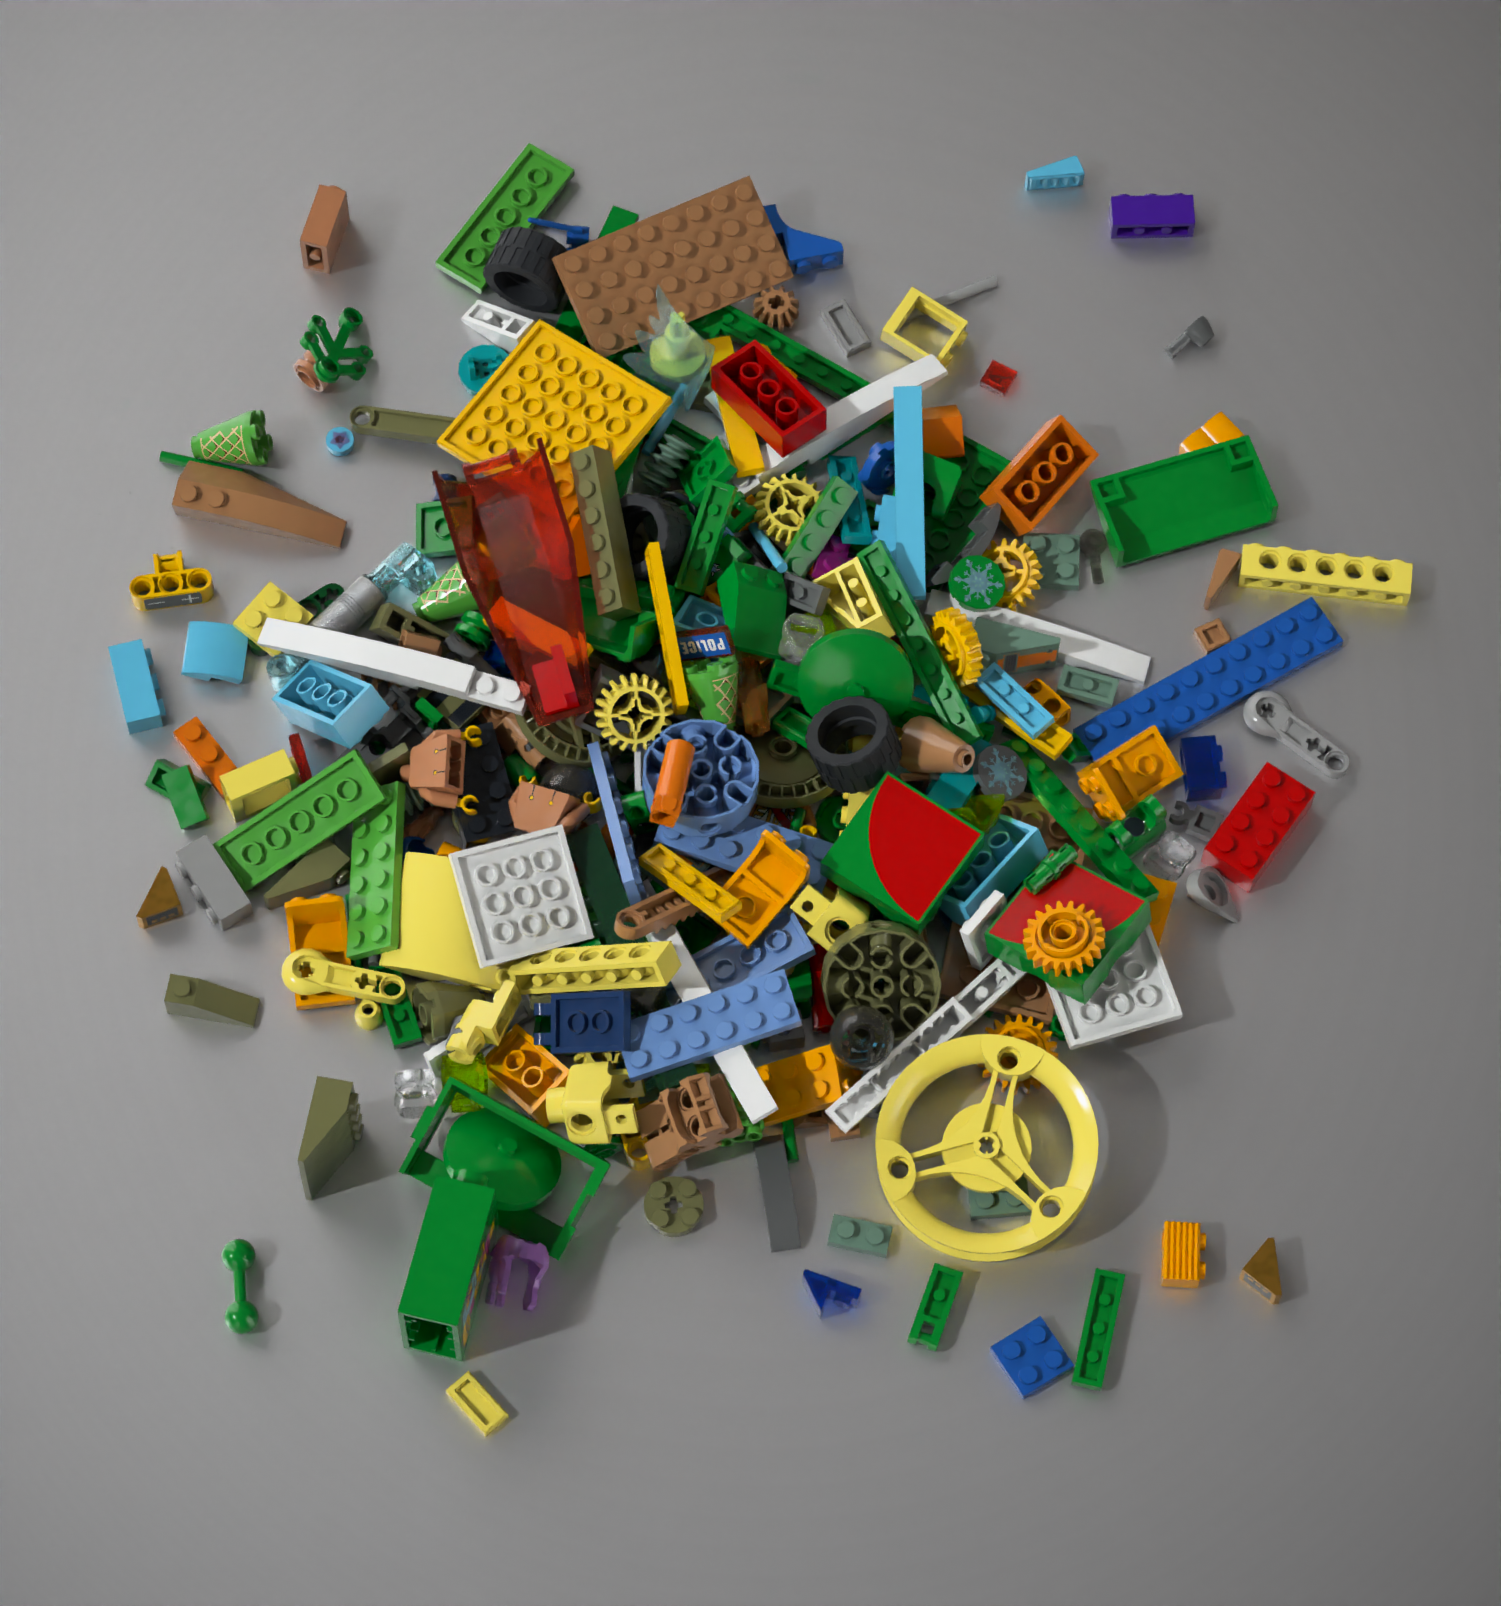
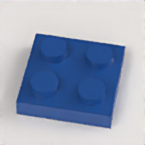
[990,1316,1074,1400]

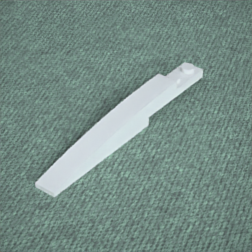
[725,354,948,498]
[914,589,1151,684]
[257,617,533,716]
[623,879,779,1124]
[825,959,1027,1134]

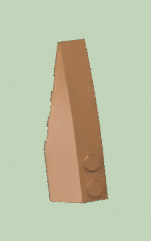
[172,461,347,549]

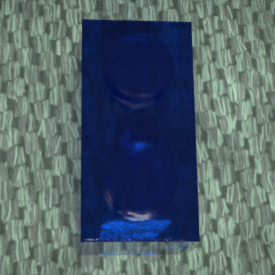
[1178,735,1227,802]

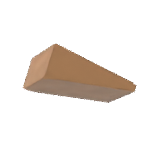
[1203,548,1242,610]

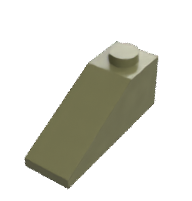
[369,602,451,657]
[263,839,351,910]
[164,974,260,1028]

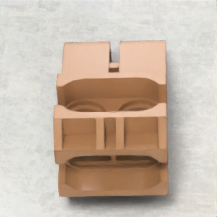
[636,1073,744,1171]

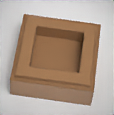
[1193,618,1232,655]

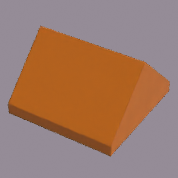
[922,405,964,459]

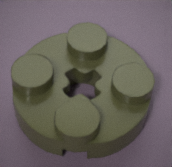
[644,1176,704,1237]

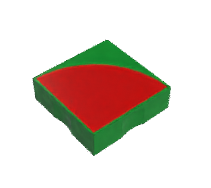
[820,771,985,935]
[984,850,1152,1005]

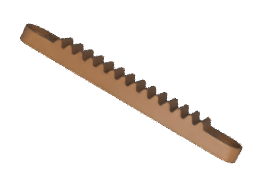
[614,867,735,940]

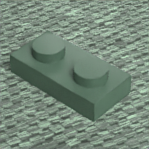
[1056,664,1119,709]
[827,1214,893,1258]

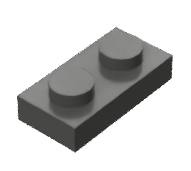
[783,572,831,616]

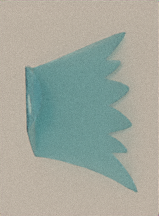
[623,284,715,412]

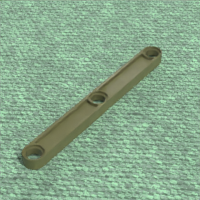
[350,405,456,444]

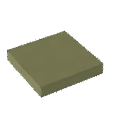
[367,743,411,786]

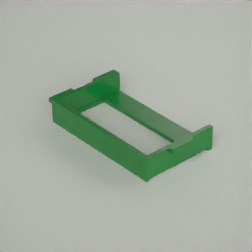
[398,1076,611,1261]

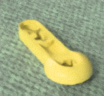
[281,948,406,1005]

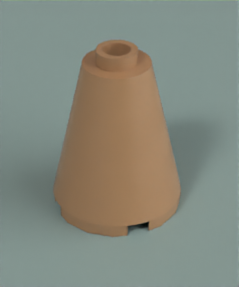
[899,716,975,773]

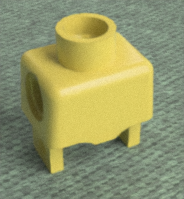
[790,883,871,951]
[546,1061,646,1144]

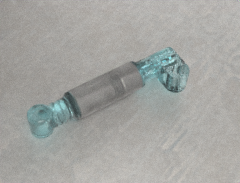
[266,542,438,692]

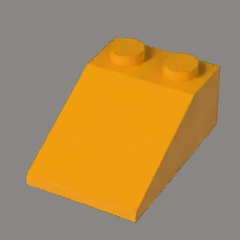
[476,1023,569,1127]

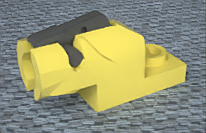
[445,980,522,1065]

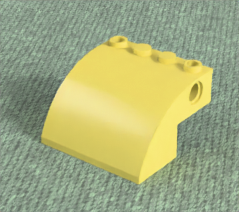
[379,852,516,995]

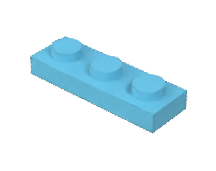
[974,662,1055,740]

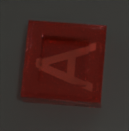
[979,360,1017,398]

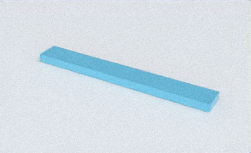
[893,386,926,600]

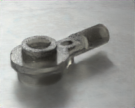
[1079,529,1107,584]

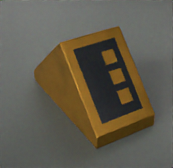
[136,866,183,929]
[1239,1237,1282,1304]

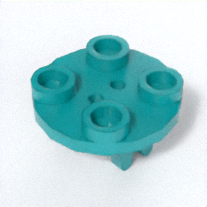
[458,345,509,395]

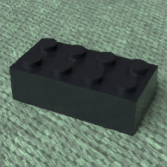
[452,722,522,850]

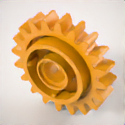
[1023,901,1106,977]
[977,1014,1059,1095]

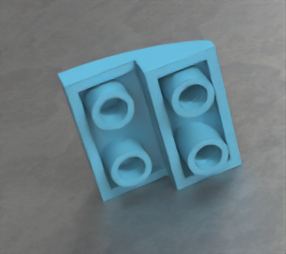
[181,621,248,684]

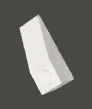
[461,299,536,354]

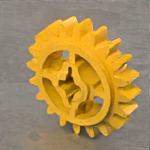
[981,538,1043,612]
[930,607,983,687]

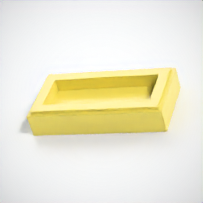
[446,1371,509,1437]

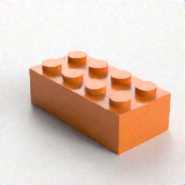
[979,414,1099,537]

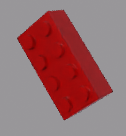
[711,339,827,458]
[1201,762,1316,893]

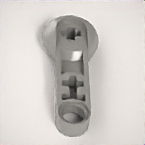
[1243,690,1349,779]

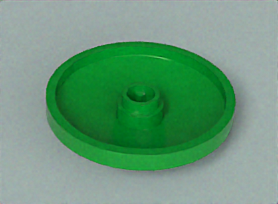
[797,628,914,723]
[443,1108,561,1211]

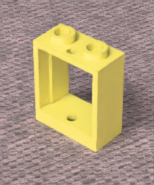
[880,287,969,369]
[219,749,301,823]

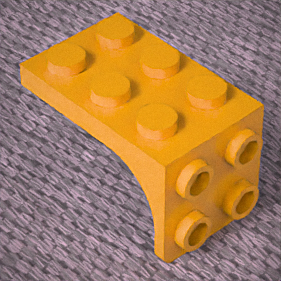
[1077,725,1184,822]
[704,829,810,949]
[284,893,356,1011]
[756,1043,864,1127]

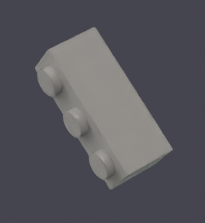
[175,835,253,931]

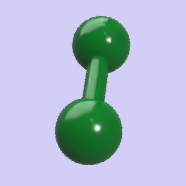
[221,1239,259,1334]

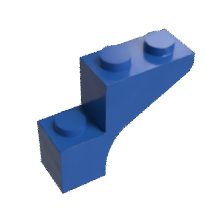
[763,204,844,274]

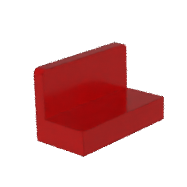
[532,644,580,715]

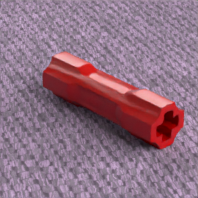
[808,943,839,1034]

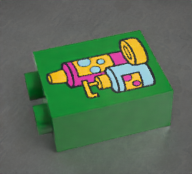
[398,1169,499,1362]

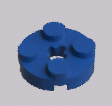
[858,441,895,495]

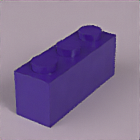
[1109,193,1195,239]

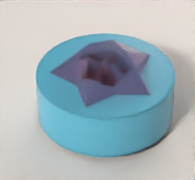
[326,427,354,456]

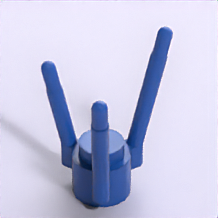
[528,217,589,251]

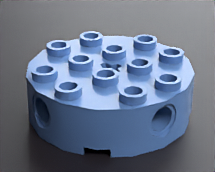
[642,719,759,837]

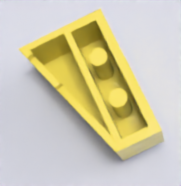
[811,557,896,638]

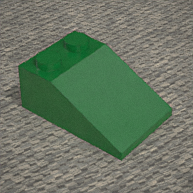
[716,561,787,660]

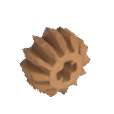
[753,285,799,333]

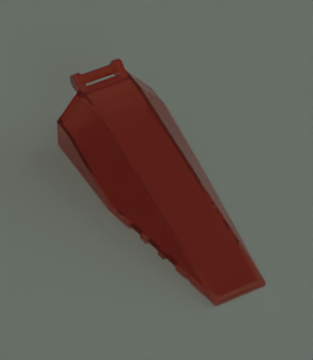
[432,437,595,727]

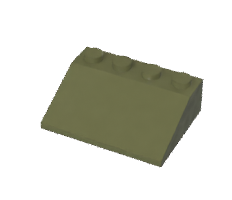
[297,1076,364,1201]

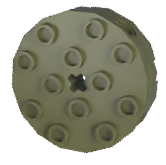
[820,920,942,1044]

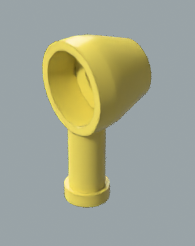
[354,979,384,1031]

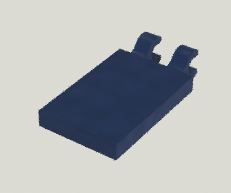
[534,991,631,1054]

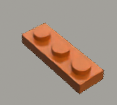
[173,716,237,800]

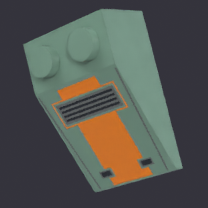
[974,617,1061,675]

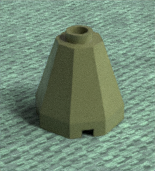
[412,981,486,1046]

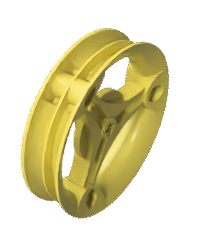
[875,1034,1099,1262]

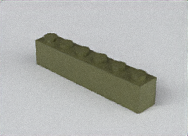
[569,445,641,621]

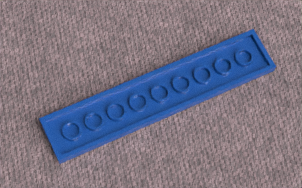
[1073,597,1343,763]

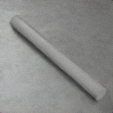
[905,276,998,323]

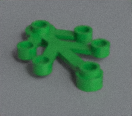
[300,307,373,383]

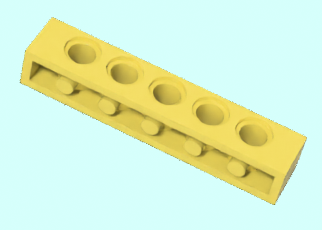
[1238,543,1413,606]
[508,941,682,995]

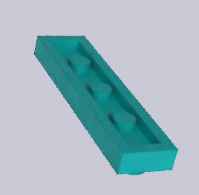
[826,455,872,545]

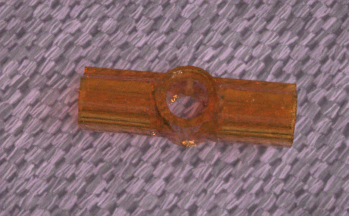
[737,657,770,737]

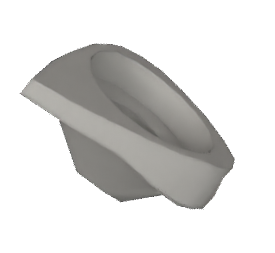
[1186,866,1239,923]

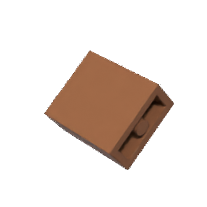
[300,185,350,274]

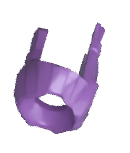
[485,1234,549,1311]

